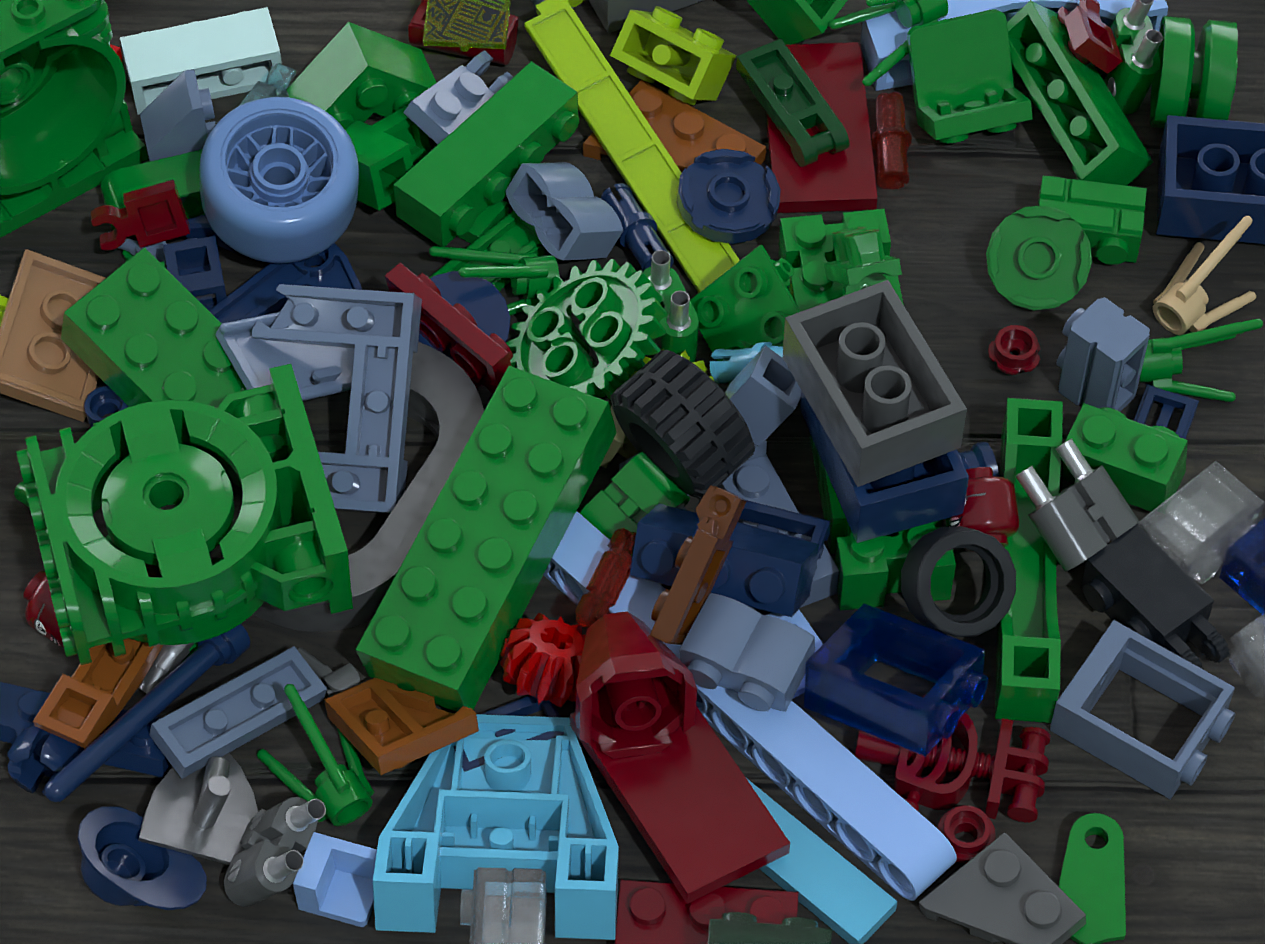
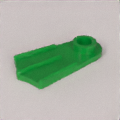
[1058,813,1126,944]

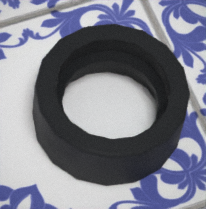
[901,526,1016,637]

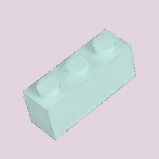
[120,7,285,115]

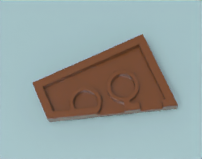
[583,80,766,172]

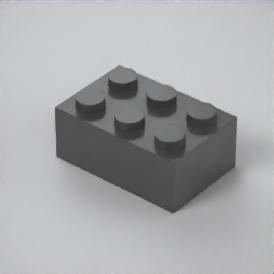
[782,280,967,487]

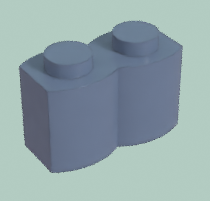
[506,162,623,261]
[679,593,815,712]

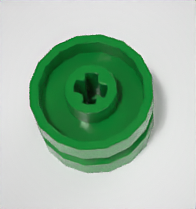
[1150,16,1238,128]

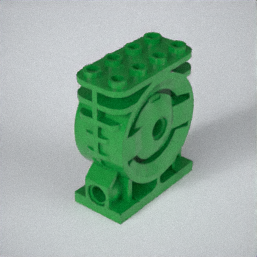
[0,0,148,238]
[16,364,353,665]

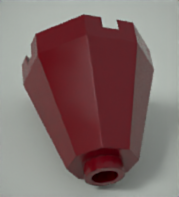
[575,611,697,759]

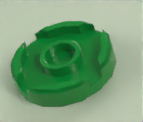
[986,205,1092,311]

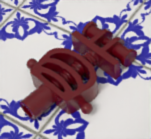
[855,692,1051,823]

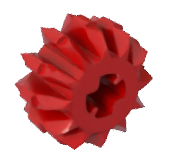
[500,613,586,707]

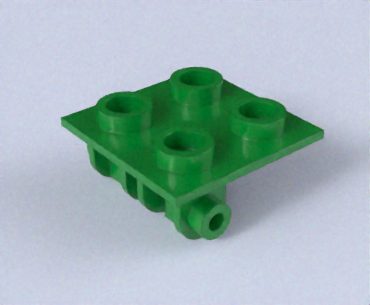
[691,245,801,384]

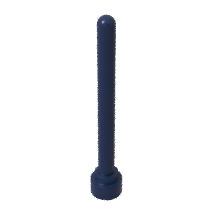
[44,624,250,803]

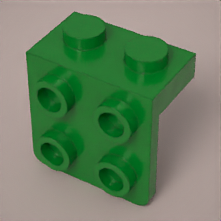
[907,9,1033,143]

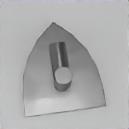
[138,753,258,865]

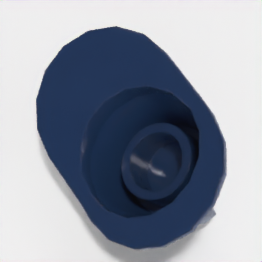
[77,807,207,910]

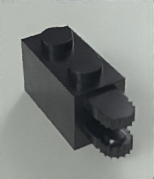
[1080,524,1230,669]

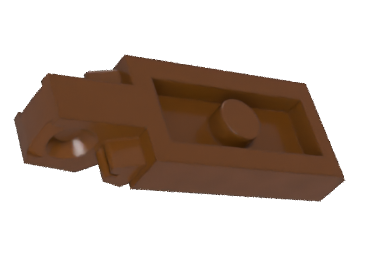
[650,485,747,645]

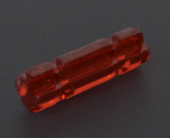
[575,528,636,628]

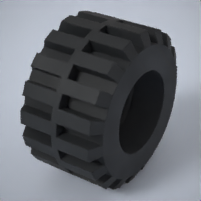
[610,350,755,499]

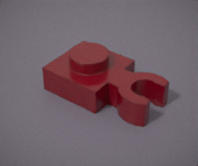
[91,180,190,250]

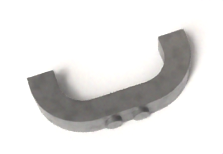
[253,342,484,632]

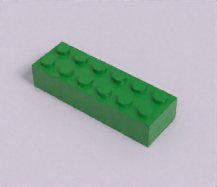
[356,366,617,712]

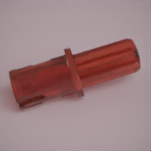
[871,91,912,189]

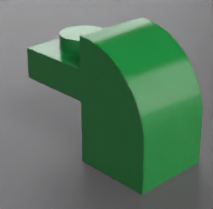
[345,104,431,211]

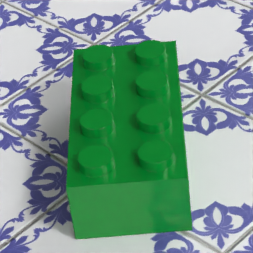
[61,247,247,408]

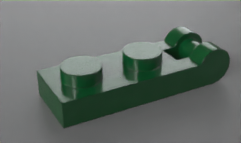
[736,39,850,167]

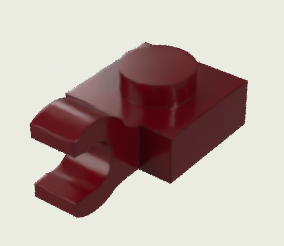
[1058,0,1123,74]

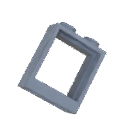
[1050,620,1236,800]

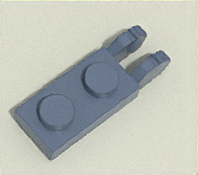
[403,50,513,144]

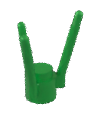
[829,0,948,87]
[429,246,559,316]
[1139,318,1263,402]
[257,684,374,826]

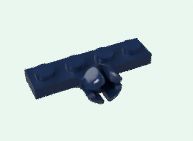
[0,682,170,796]

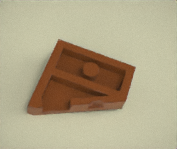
[325,678,479,775]

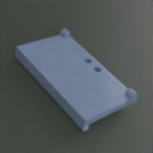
[215,312,355,401]

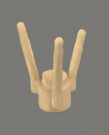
[1153,216,1256,335]

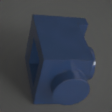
[163,236,227,310]

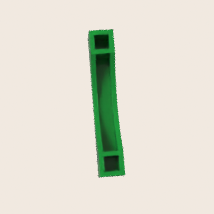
[995,398,1063,723]

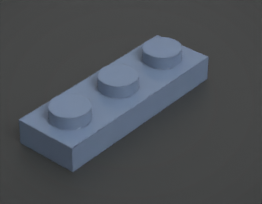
[149,646,327,779]

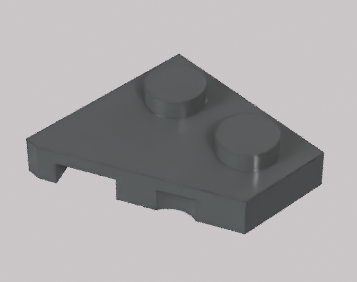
[919,833,1086,944]

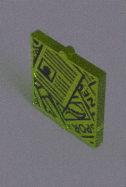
[423,0,511,52]

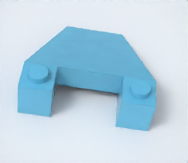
[373,714,619,940]

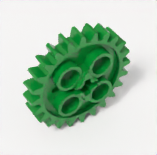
[506,259,667,401]

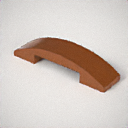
[33,563,163,749]

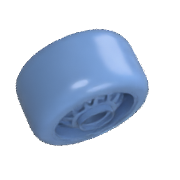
[199,97,359,263]

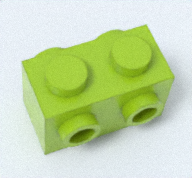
[610,6,737,105]

